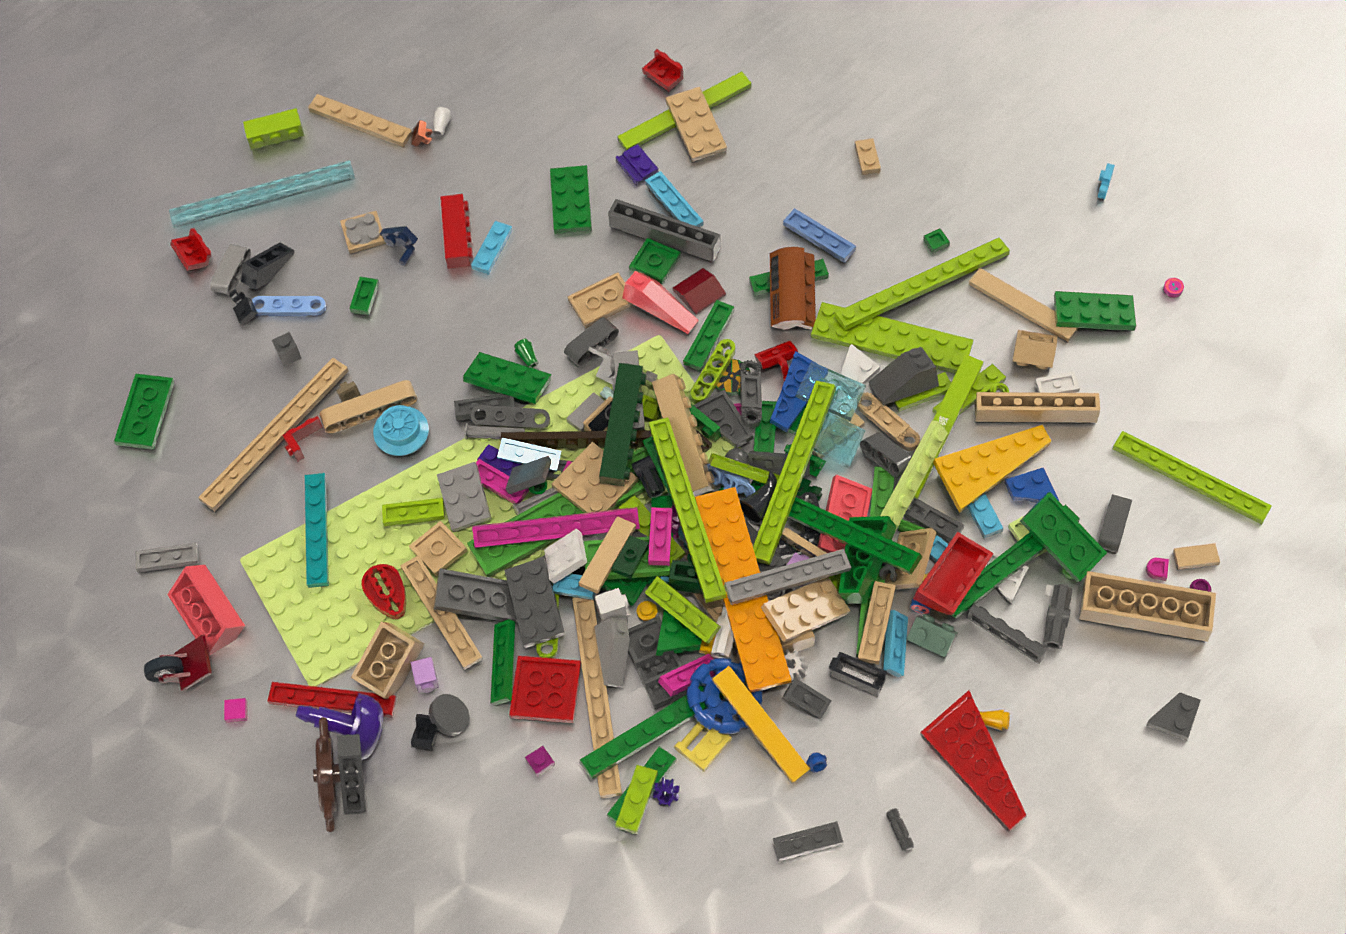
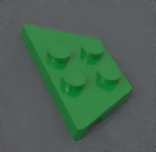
[656,609,706,656]

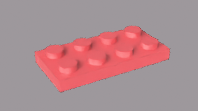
[818,474,872,553]

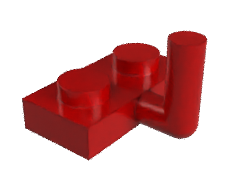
[754,341,798,381]

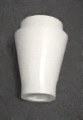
[432,107,451,136]

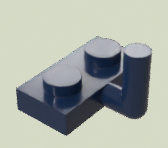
[380,226,418,266]

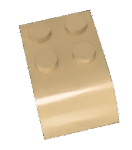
[351,622,425,698]

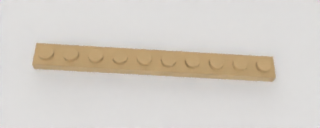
[198,358,349,512]
[572,597,622,799]

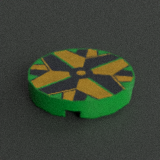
[712,359,750,396]

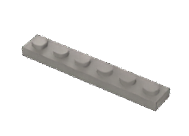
[724,549,851,605]

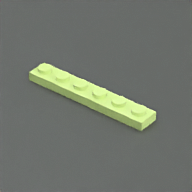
[880,420,948,529]

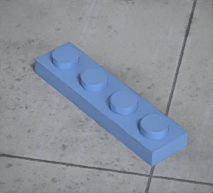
[783,208,856,263]

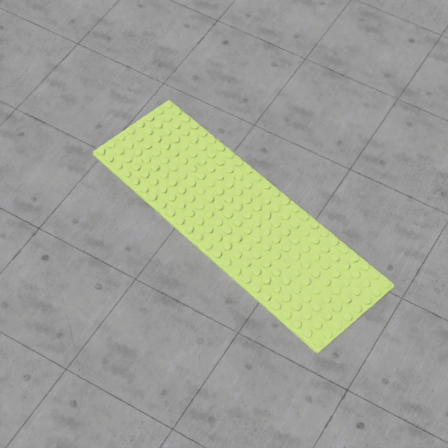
[240,335,741,687]

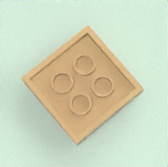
[551,442,638,513]

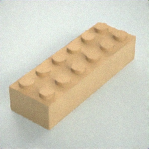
[1079,571,1216,642]

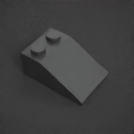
[869,347,939,405]

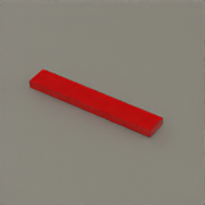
[267,682,397,718]

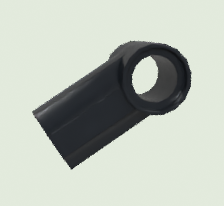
[631,455,665,498]

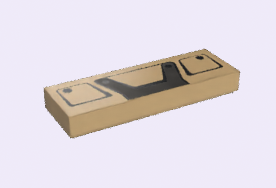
[781,528,827,558]

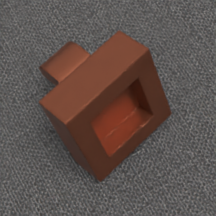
[411,120,433,147]

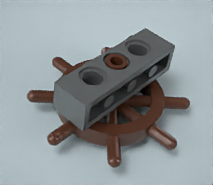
[313,717,366,833]

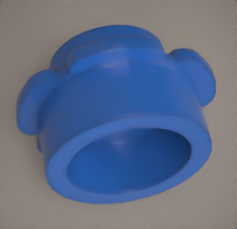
[806,752,827,772]

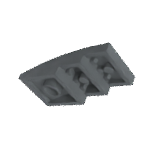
[628,616,687,710]

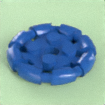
[687,658,763,734]

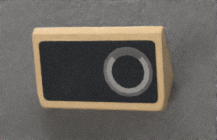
[583,396,613,431]

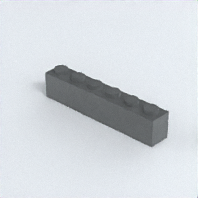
[608,199,721,262]

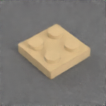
[409,521,467,577]

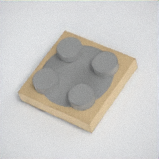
[340,211,386,254]

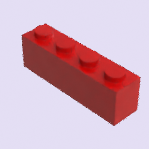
[440,194,473,269]

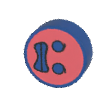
[910,599,931,614]

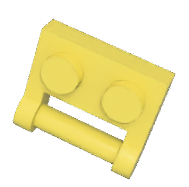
[674,722,731,772]

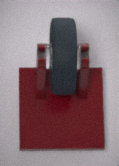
[144,635,212,691]

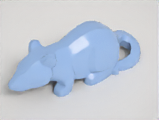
[707,463,755,497]

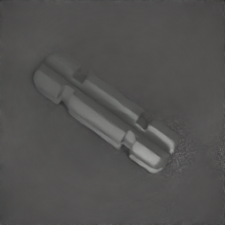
[887,808,914,851]

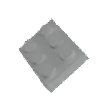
[437,462,492,532]

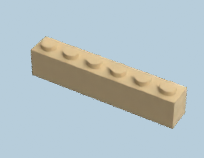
[652,374,715,497]
[975,392,1100,423]

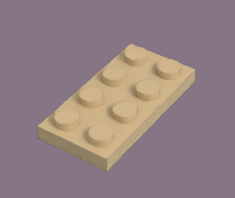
[665,87,727,162]
[761,577,850,643]

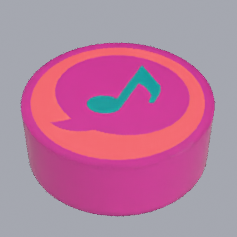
[1163,278,1184,298]

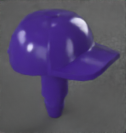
[295,693,384,761]

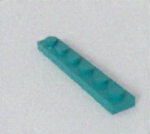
[305,473,329,588]

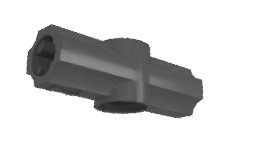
[1044,584,1072,650]

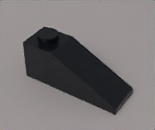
[241,242,295,290]

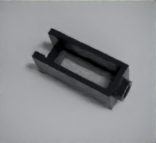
[829,652,887,698]

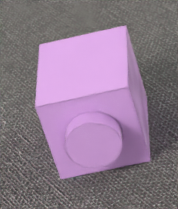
[411,657,439,693]

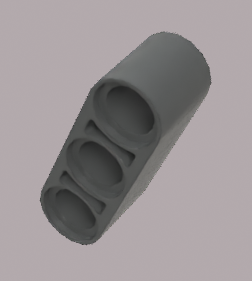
[564,317,619,366]
[860,432,912,477]
[1098,494,1132,553]

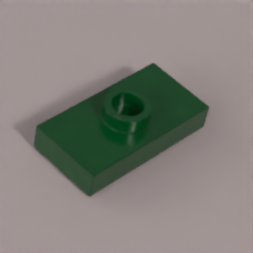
[612,535,649,579]

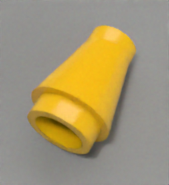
[979,709,1010,731]

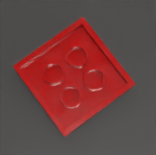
[509,656,581,723]

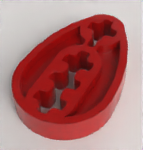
[361,564,407,619]

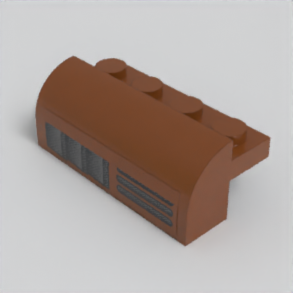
[770,247,816,330]

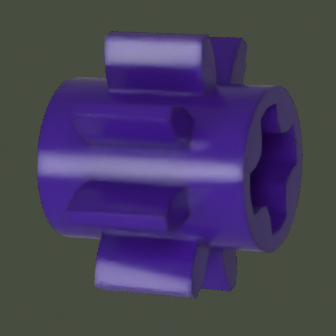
[653,777,680,806]

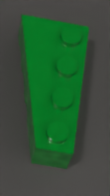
[838,516,897,604]

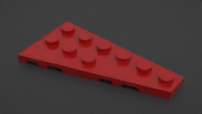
[921,690,1027,831]

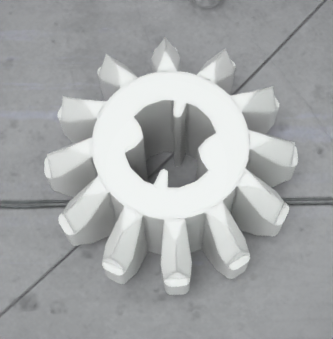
[783,649,808,686]

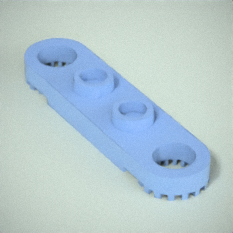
[252,296,327,316]

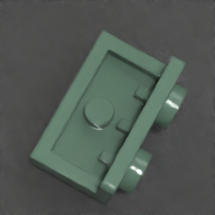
[906,614,958,657]

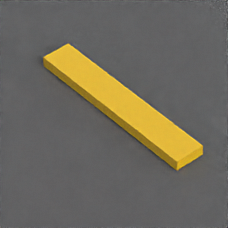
[712,666,810,783]

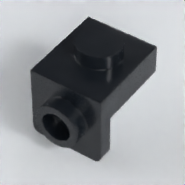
[411,714,438,750]

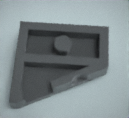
[1146,692,1201,741]

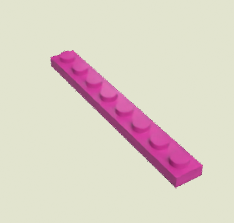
[472,507,640,548]

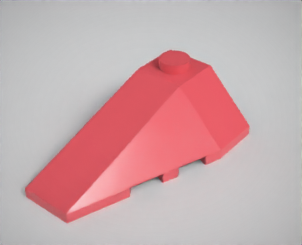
[622,271,698,334]

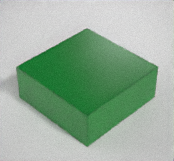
[923,228,950,254]

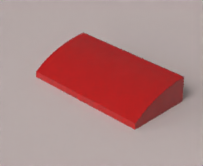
[913,532,994,615]

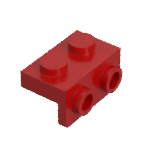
[642,49,684,92]
[170,228,211,271]

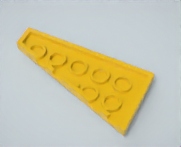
[933,425,1051,513]

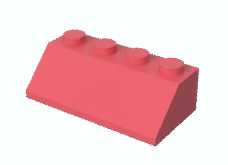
[167,565,245,656]

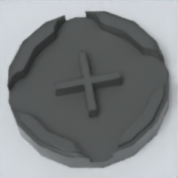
[429,694,470,736]

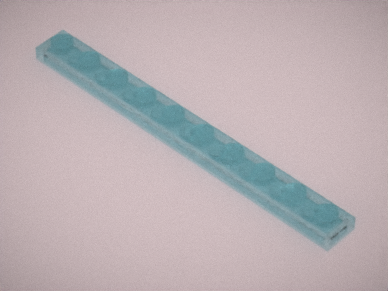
[169,160,355,228]

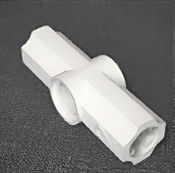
[711,605,734,659]

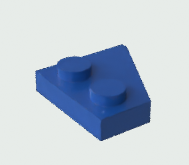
[1005,467,1059,503]

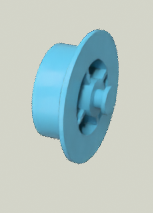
[373,405,429,456]

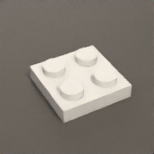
[544,529,587,584]

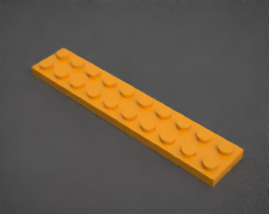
[695,487,791,693]

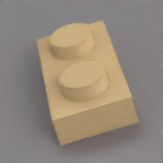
[855,138,881,175]

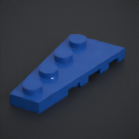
[770,351,829,432]

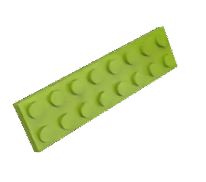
[811,302,974,374]

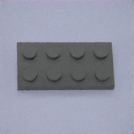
[505,557,565,648]
[433,568,517,624]

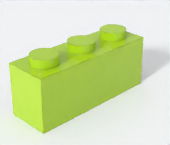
[243,108,305,150]

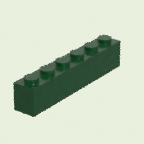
[599,363,647,486]

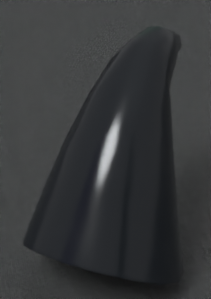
[739,472,777,524]

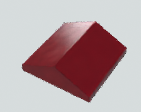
[672,268,726,315]

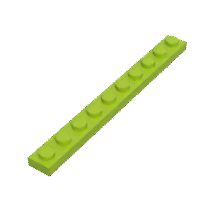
[835,237,1010,330]
[753,381,836,565]
[649,417,726,603]

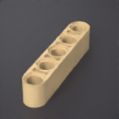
[319,380,417,434]

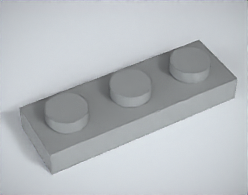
[135,543,199,573]

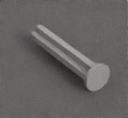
[464,423,525,439]
[512,487,559,515]

